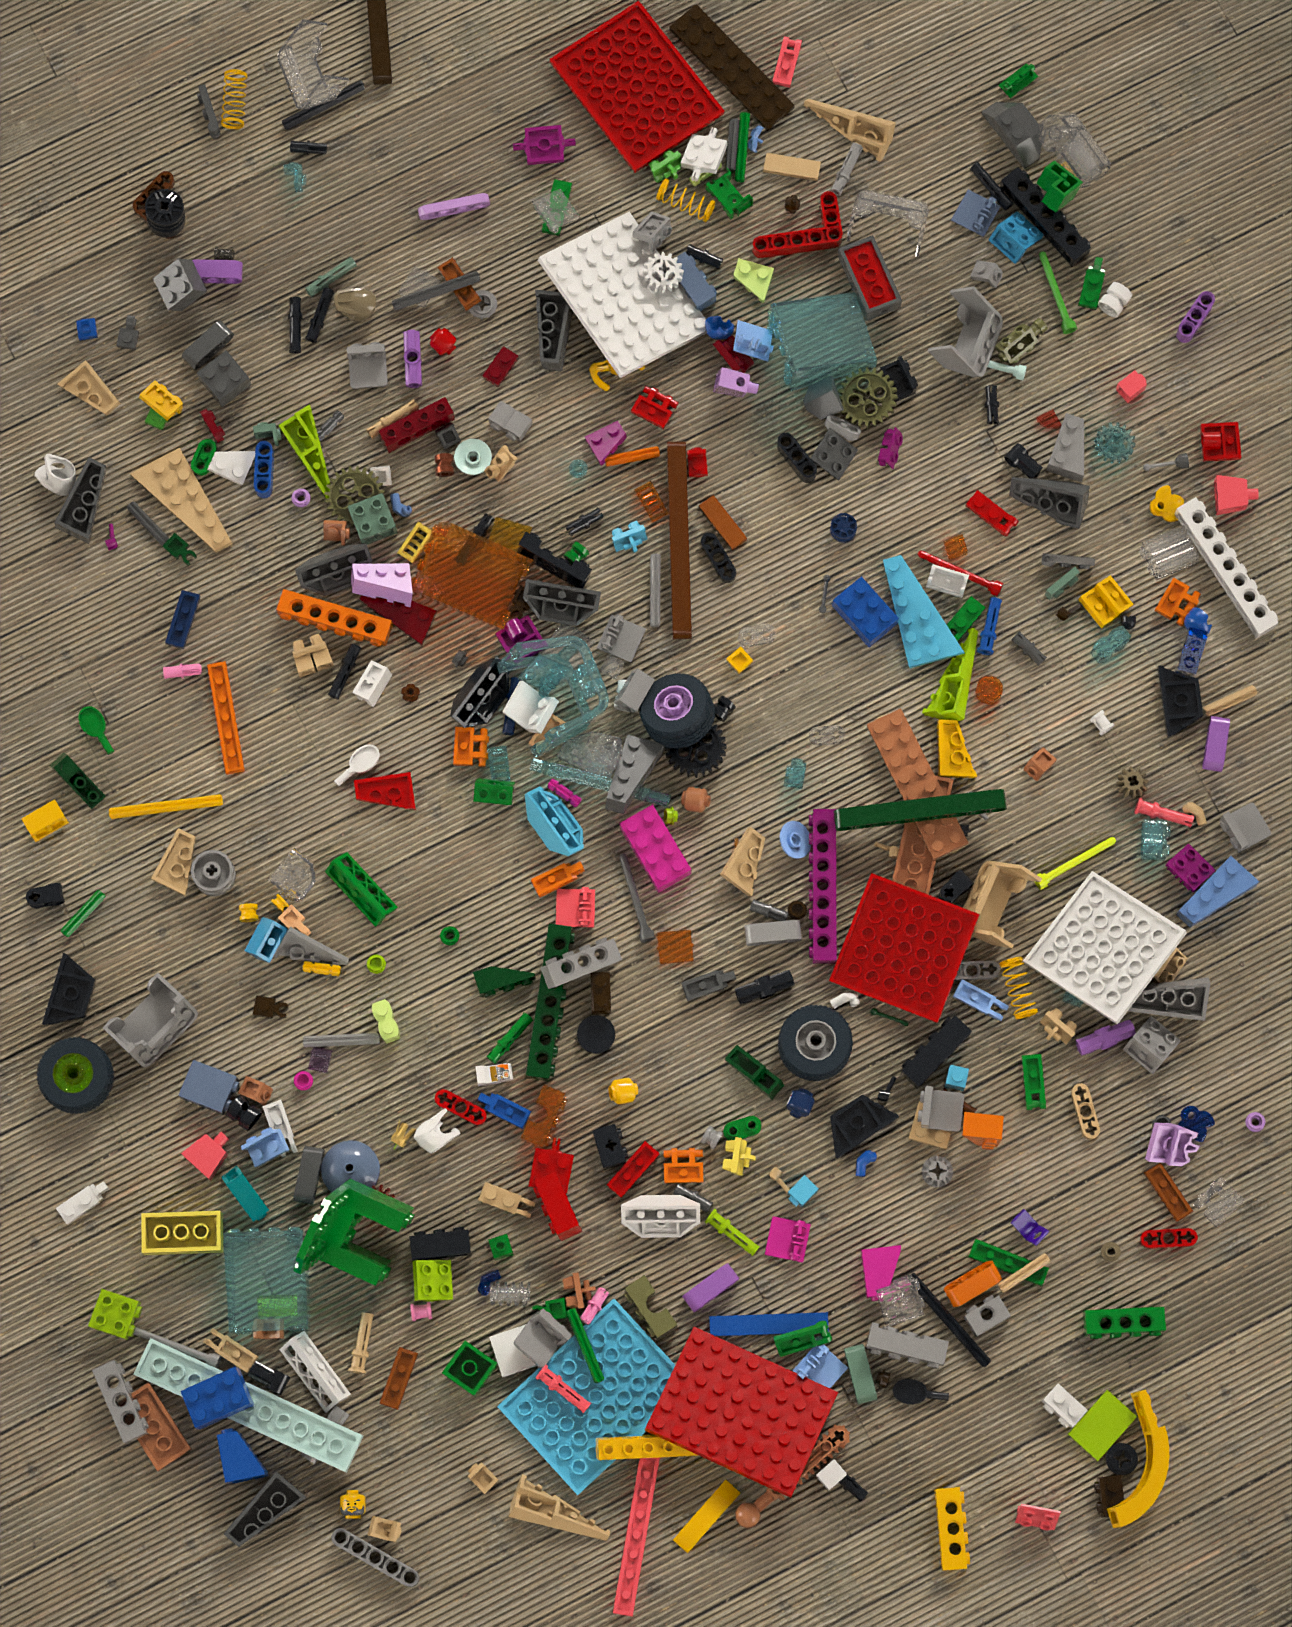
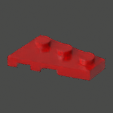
[354,772,416,810]

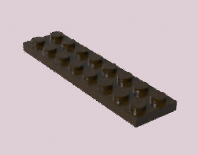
[669,4,795,131]

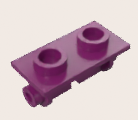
[877,427,903,469]

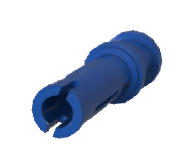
[977,597,1002,656]

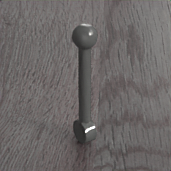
[819,575,831,613]

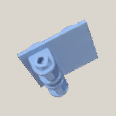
[733,320,774,362]
[793,1344,848,1388]

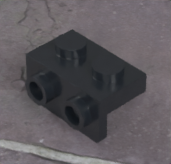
[880,356,918,402]

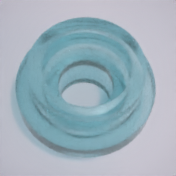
[569,459,588,478]

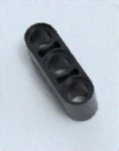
[777,433,817,483]

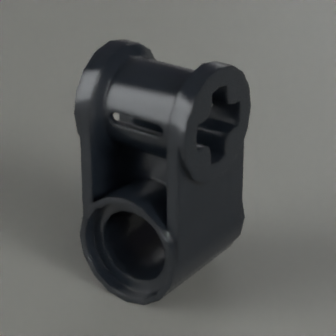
[938,869,974,903]
[26,883,65,909]

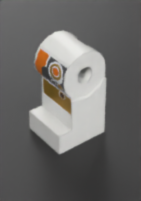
[475,1063,513,1087]

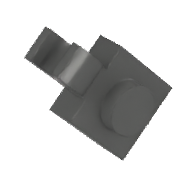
[117,315,139,350]

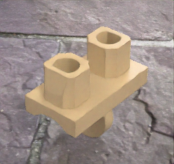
[484,445,518,481]
[1040,1008,1077,1045]

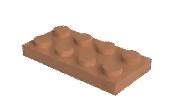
[118,1382,192,1472]

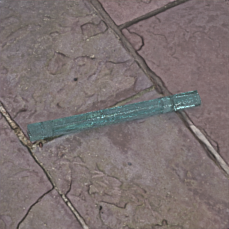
[530,758,671,807]

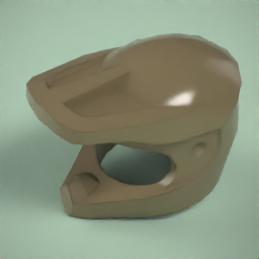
[334,288,376,322]

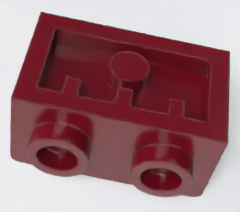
[713,335,754,373]

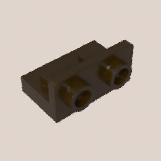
[1094,1475,1124,1518]

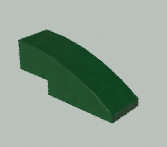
[725,1045,785,1100]

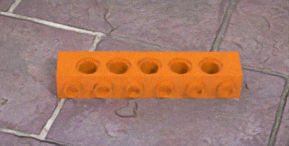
[276,589,393,647]

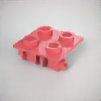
[556,887,595,928]
[1015,1504,1061,1531]

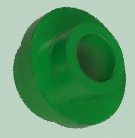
[440,926,460,946]

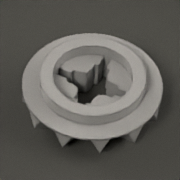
[469,290,497,320]
[922,1156,953,1187]

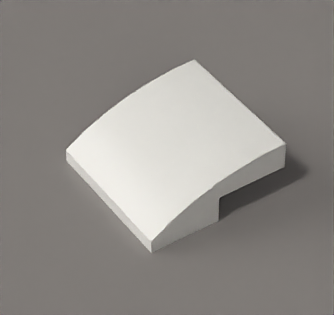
[489,1324,537,1377]

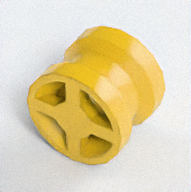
[239,903,259,923]

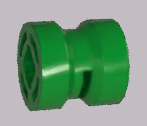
[563,541,589,565]

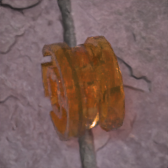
[975,676,1003,705]

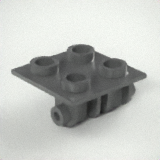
[810,428,858,481]

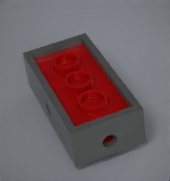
[838,235,902,321]

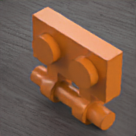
[1154,577,1201,626]
[453,727,489,767]
[664,1148,703,1184]

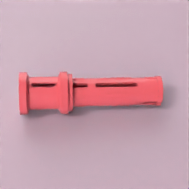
[1134,797,1194,828]
[535,1365,591,1413]

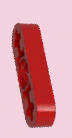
[435,1089,487,1126]
[1140,1228,1198,1249]

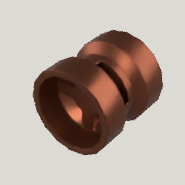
[435,453,454,477]

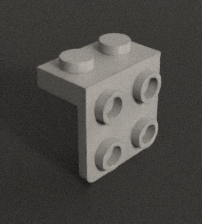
[347,342,388,389]
[1220,803,1271,853]
[918,1086,964,1132]
[514,1309,572,1368]

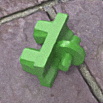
[649,149,682,183]

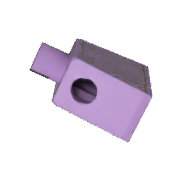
[713,367,759,397]

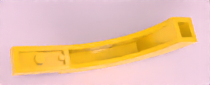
[1107,1390,1170,1528]

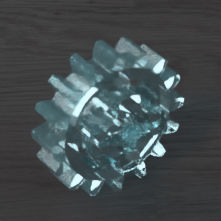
[1094,422,1136,463]

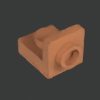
[323,520,350,546]
[1024,747,1057,781]
[238,1076,273,1106]

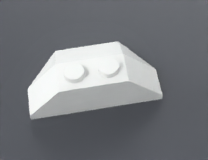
[621,1195,700,1238]

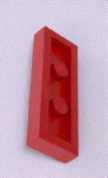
[607,1141,660,1198]

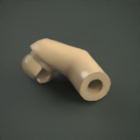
[1182,802,1207,827]

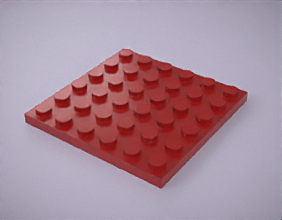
[829,873,980,1023]

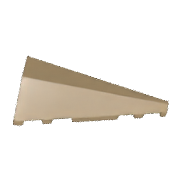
[804,99,896,161]
[509,1474,610,1541]

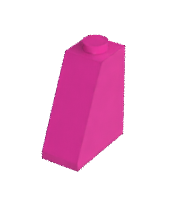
[861,1245,901,1302]

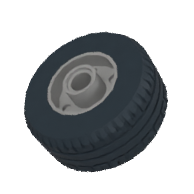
[778,1005,853,1081]

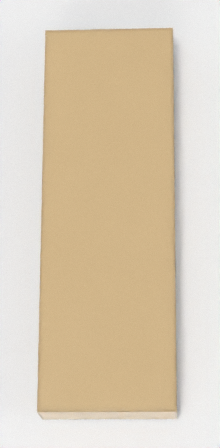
[763,153,821,181]

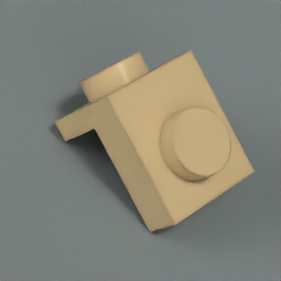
[467,1462,499,1494]
[368,1516,401,1543]

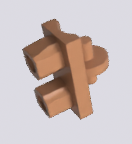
[563,1272,596,1310]

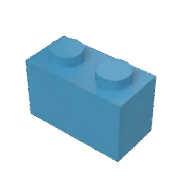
[244,917,288,963]

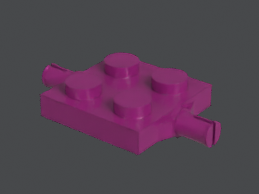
[513,125,576,165]

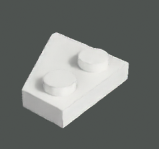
[207,451,255,486]

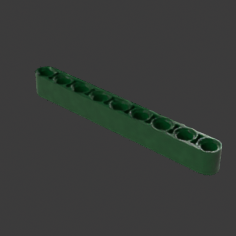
[833,789,1007,831]

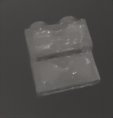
[876,1274,925,1327]

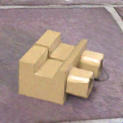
[292,634,334,678]

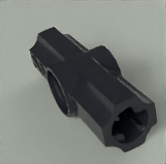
[735,970,795,1005]

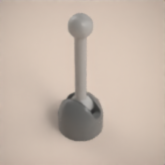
[1143,453,1189,471]

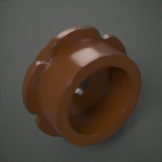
[401,684,420,702]

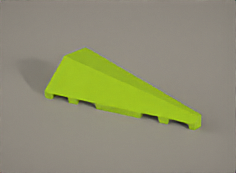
[278,405,331,499]
[922,628,978,721]

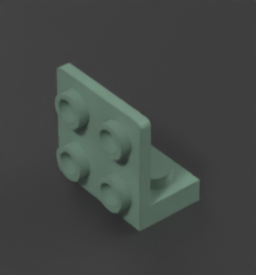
[348,493,397,545]

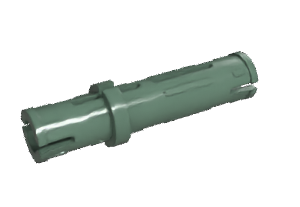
[305,257,357,298]

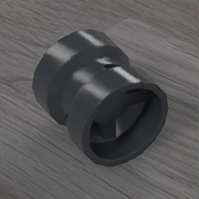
[714,695,736,722]

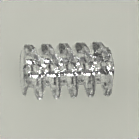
[490,1281,531,1307]

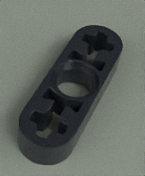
[701,533,736,583]

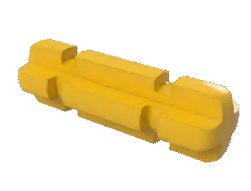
[303,961,341,976]

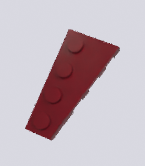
[360,595,437,646]

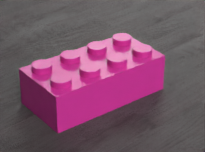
[619,804,692,893]

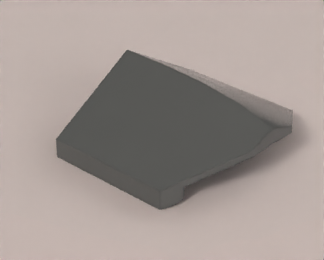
[803,376,844,420]

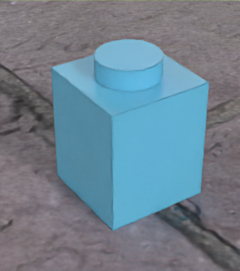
[944,1065,969,1091]
[788,1175,819,1208]

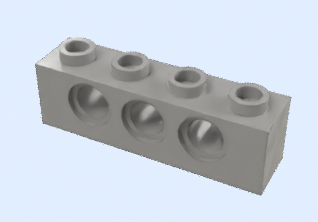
[540,937,622,989]
[92,1360,149,1444]

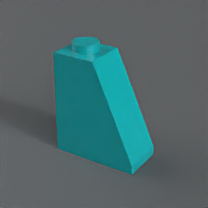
[221,1165,269,1222]

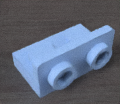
[241,1127,289,1167]

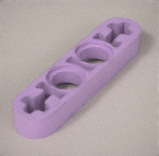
[418,193,490,220]

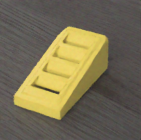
[397,522,435,563]

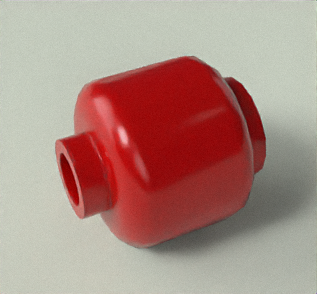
[429,328,457,355]

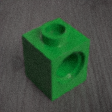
[488,1234,514,1261]

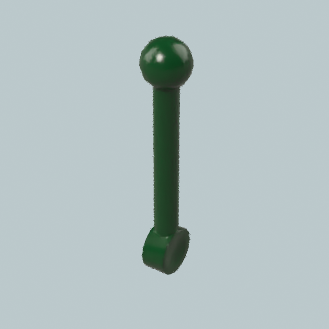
[870,1008,909,1026]

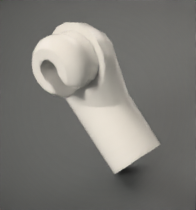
[830,993,860,1009]

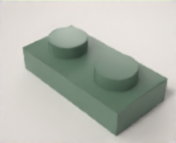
[1045,567,1080,601]

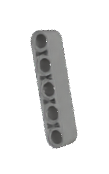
[331,1528,420,1587]

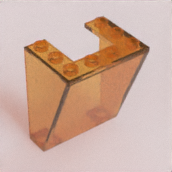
[411,522,533,630]

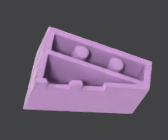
[351,563,413,607]

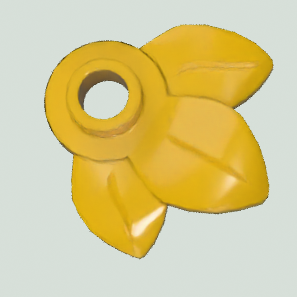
[1149,485,1184,522]

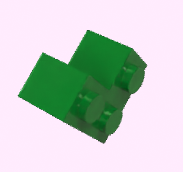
[1036,160,1083,212]

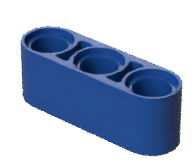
[254,441,274,499]

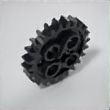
[664,724,727,778]

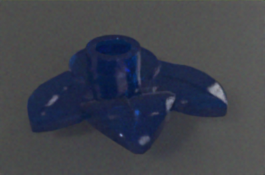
[1178,1105,1215,1142]

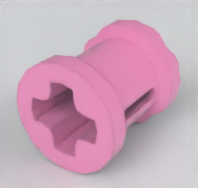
[410,1301,432,1322]

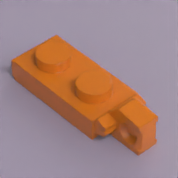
[531,861,585,898]

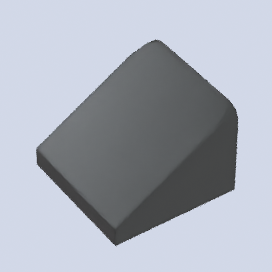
[435,423,461,449]

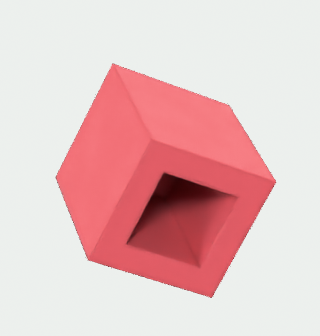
[1116,370,1147,403]

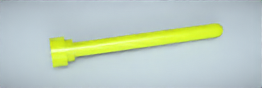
[1034,837,1116,890]

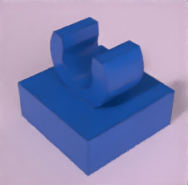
[76,318,98,341]

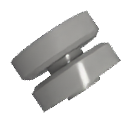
[191,850,236,897]

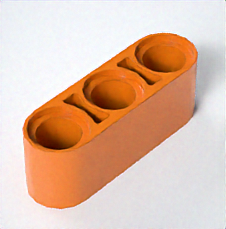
[944,1261,1002,1307]

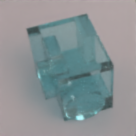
[784,758,807,789]

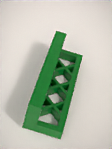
[325,852,398,927]

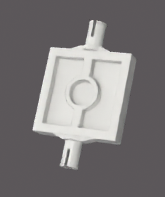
[681,127,728,182]

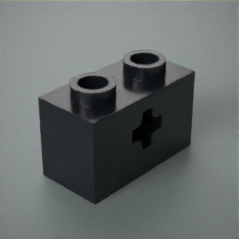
[592,1124,629,1170]

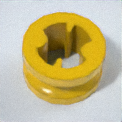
[271,894,289,913]

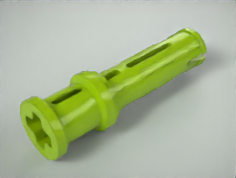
[705,1209,760,1256]

